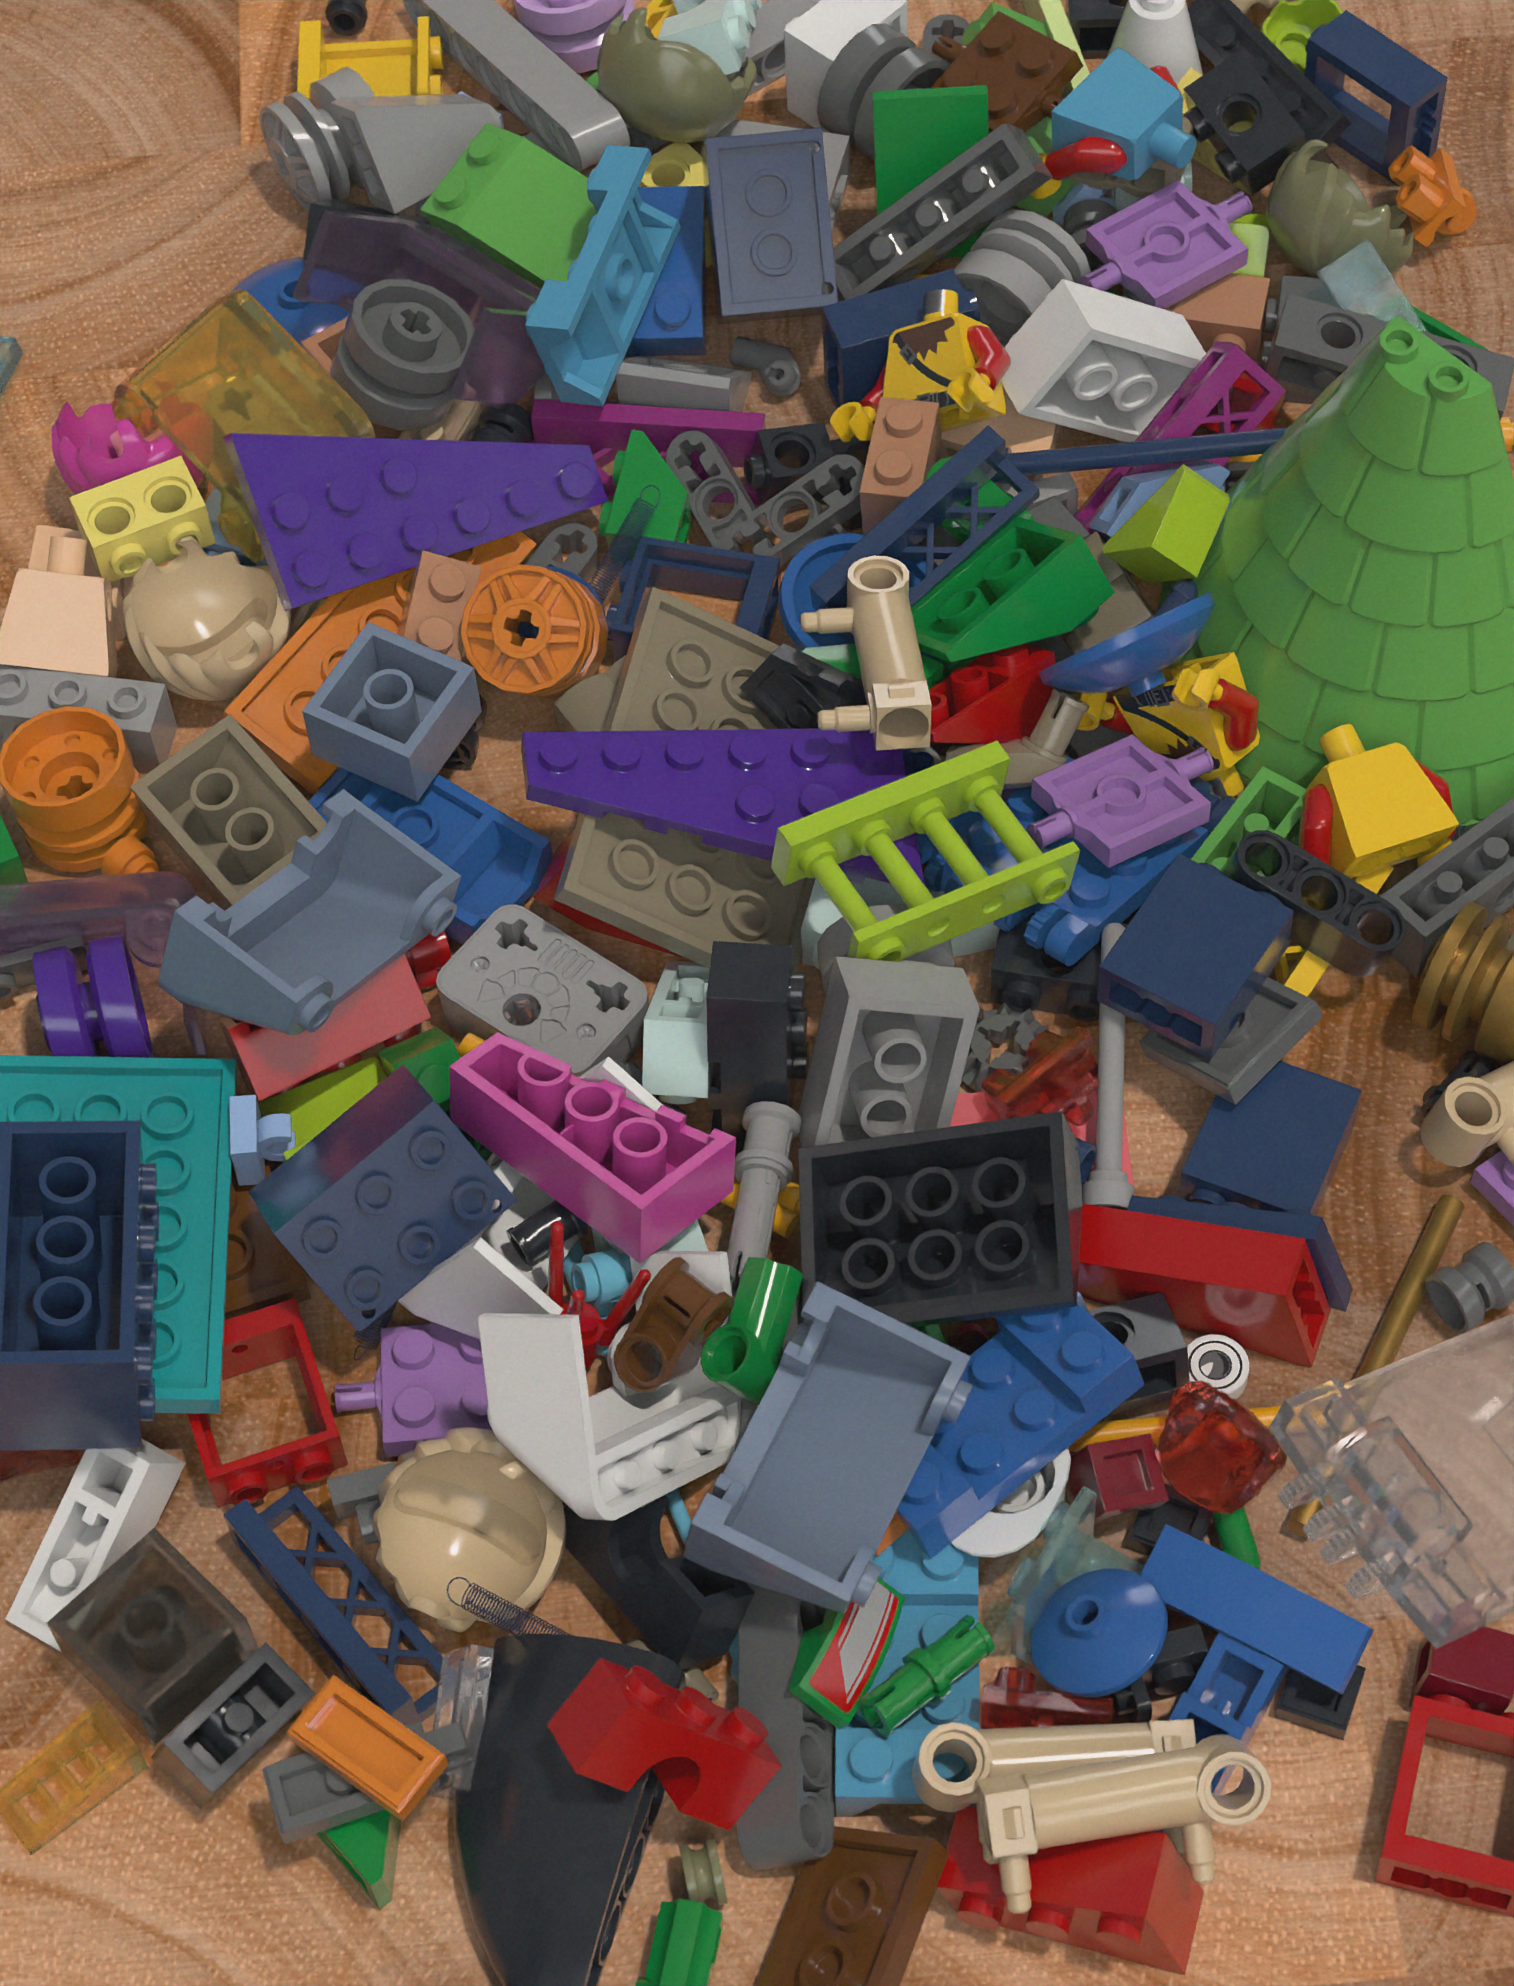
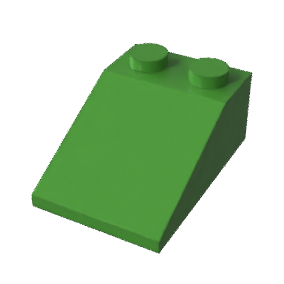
[420,123,597,288]

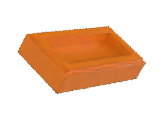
[287,1675,449,1822]

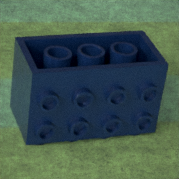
[0,1121,159,1451]

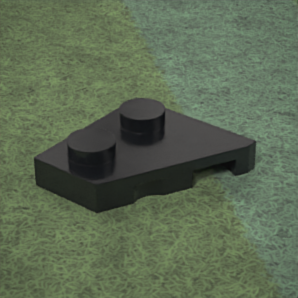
[739,643,867,729]

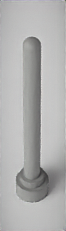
[1082,923,1135,1210]

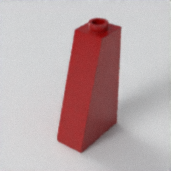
[1078,1204,1331,1367]

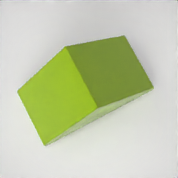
[1102,464,1230,584]

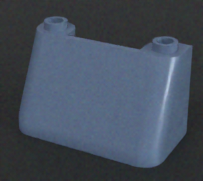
[158,789,461,1036]
[683,1281,973,1614]

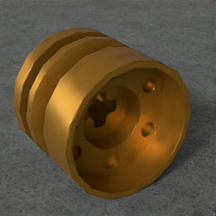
[1412,901,1514,1066]

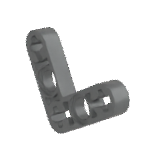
[666,430,865,566]

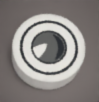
[1187,1335,1249,1406]

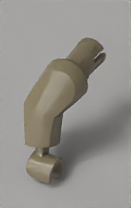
[909,688,1090,790]

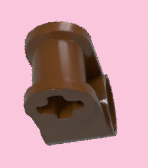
[614,1257,734,1393]

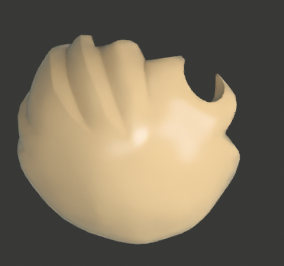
[123,536,291,701]
[372,1427,566,1633]

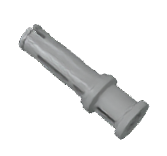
[727,1101,802,1295]

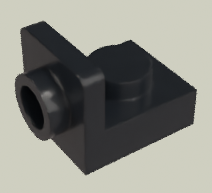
[1109,1624,1208,1724]

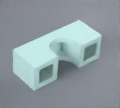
[657,0,762,75]

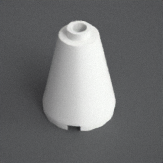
[1107,0,1203,85]

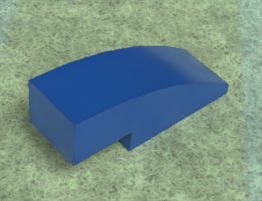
[1140,1524,1374,1695]
[1152,1631,1288,1857]

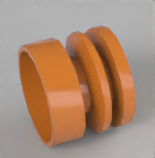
[461,564,608,698]
[0,706,149,872]

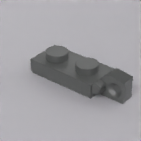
[262,1720,473,1844]

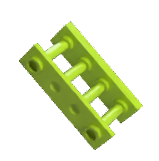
[771,741,1080,962]

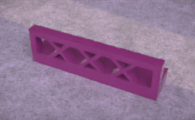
[1074,341,1286,576]
[531,399,766,505]

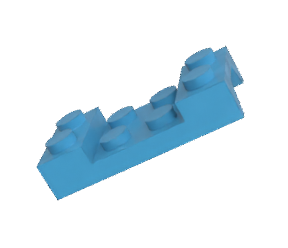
[525,145,681,406]
[835,1530,980,1817]

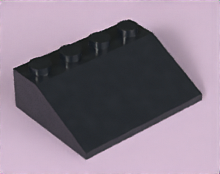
[798,1111,1083,1327]

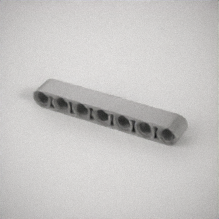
[403,0,630,172]

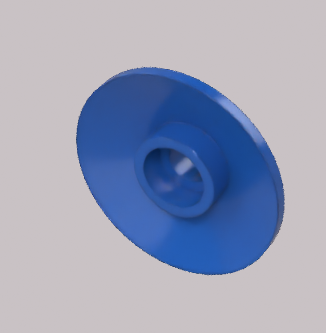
[1031,1568,1168,1698]

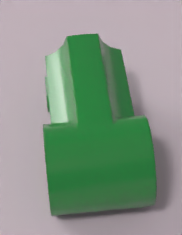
[700,1257,803,1406]
[635,1898,723,1986]

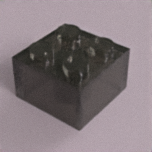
[47,1528,259,1747]

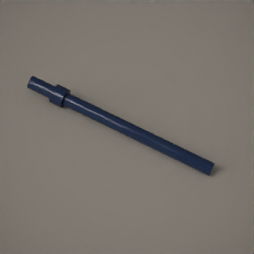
[990,427,1288,485]

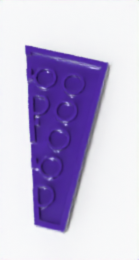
[223,433,608,611]
[521,728,925,885]

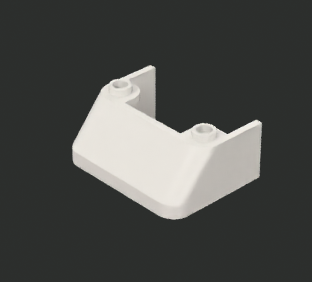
[398,1057,663,1340]
[477,1251,741,1521]

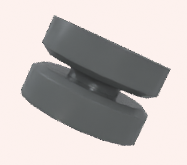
[817,24,950,161]
[330,279,477,430]

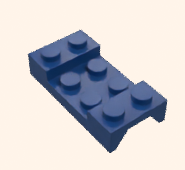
[308,767,553,945]
[896,1302,1145,1559]

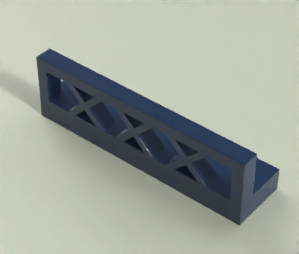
[809,425,1040,644]
[223,1486,465,1726]

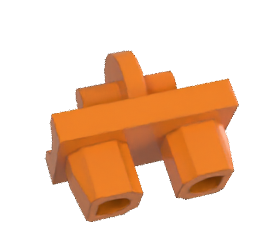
[1388,145,1477,247]

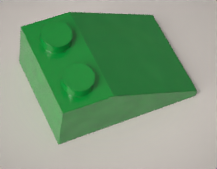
[872,85,990,258]
[911,517,1115,662]

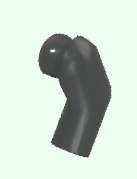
[731,337,801,396]

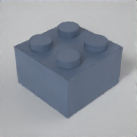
[302,622,482,802]

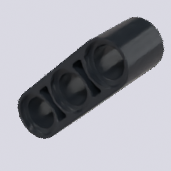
[1221,830,1406,977]

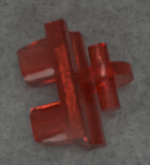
[981,1026,1099,1126]
[981,1666,1113,1729]

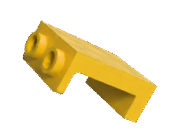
[297,16,444,101]

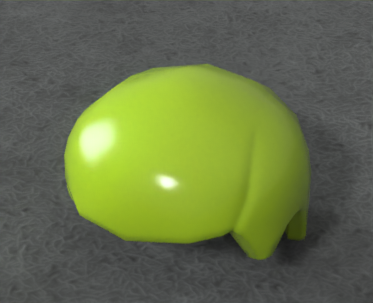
[1261,0,1343,74]

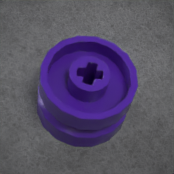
[32,933,154,1058]

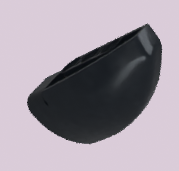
[454,1633,686,1986]

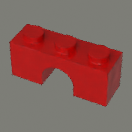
[547,1658,782,1831]

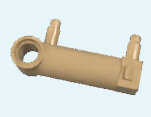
[800,555,932,751]
[1420,1061,1514,1167]
[912,1719,1196,1864]
[976,1735,1271,1914]

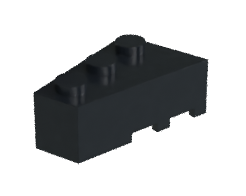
[706,941,809,1157]

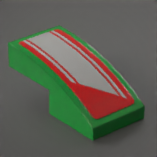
[788,1577,905,1729]

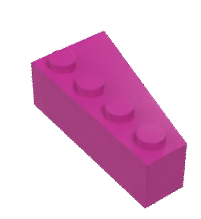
[449,1032,736,1263]

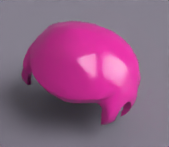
[51,379,215,495]

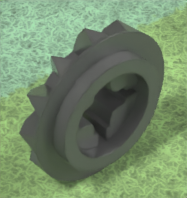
[962,1002,1054,1092]

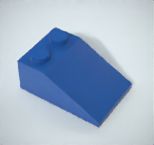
[625,186,706,357]

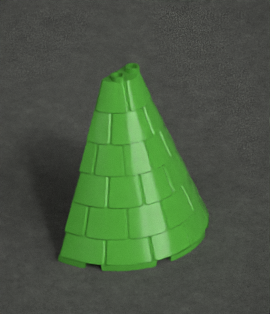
[1158,316,1514,835]

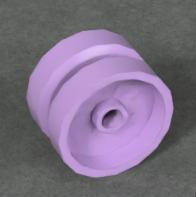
[513,0,636,73]

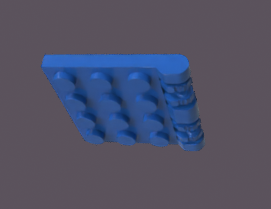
[916,743,1208,966]

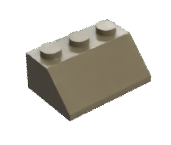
[130,714,327,911]

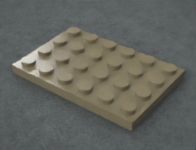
[554,586,816,972]

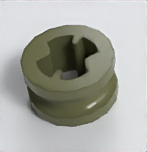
[679,1838,727,1905]

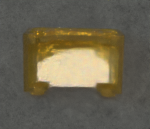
[112,289,376,563]

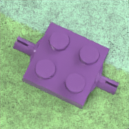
[1080,180,1252,309]
[1026,734,1214,868]
[335,1323,493,1457]

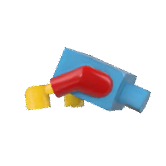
[1030,47,1197,199]

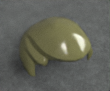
[597,7,757,143]
[1266,140,1414,291]

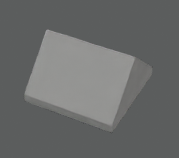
[616,355,752,412]

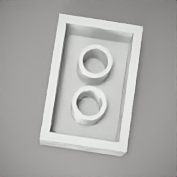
[1001,279,1206,442]

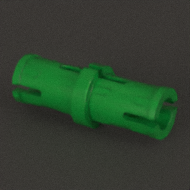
[858,1615,995,1737]

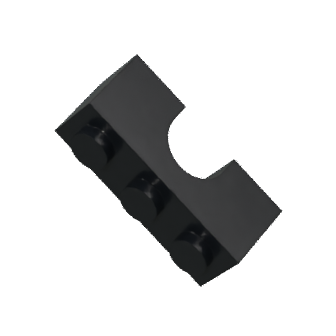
[562,1495,755,1669]

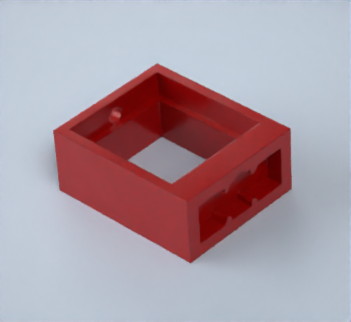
[187,1298,348,1508]
[1374,1694,1514,1917]

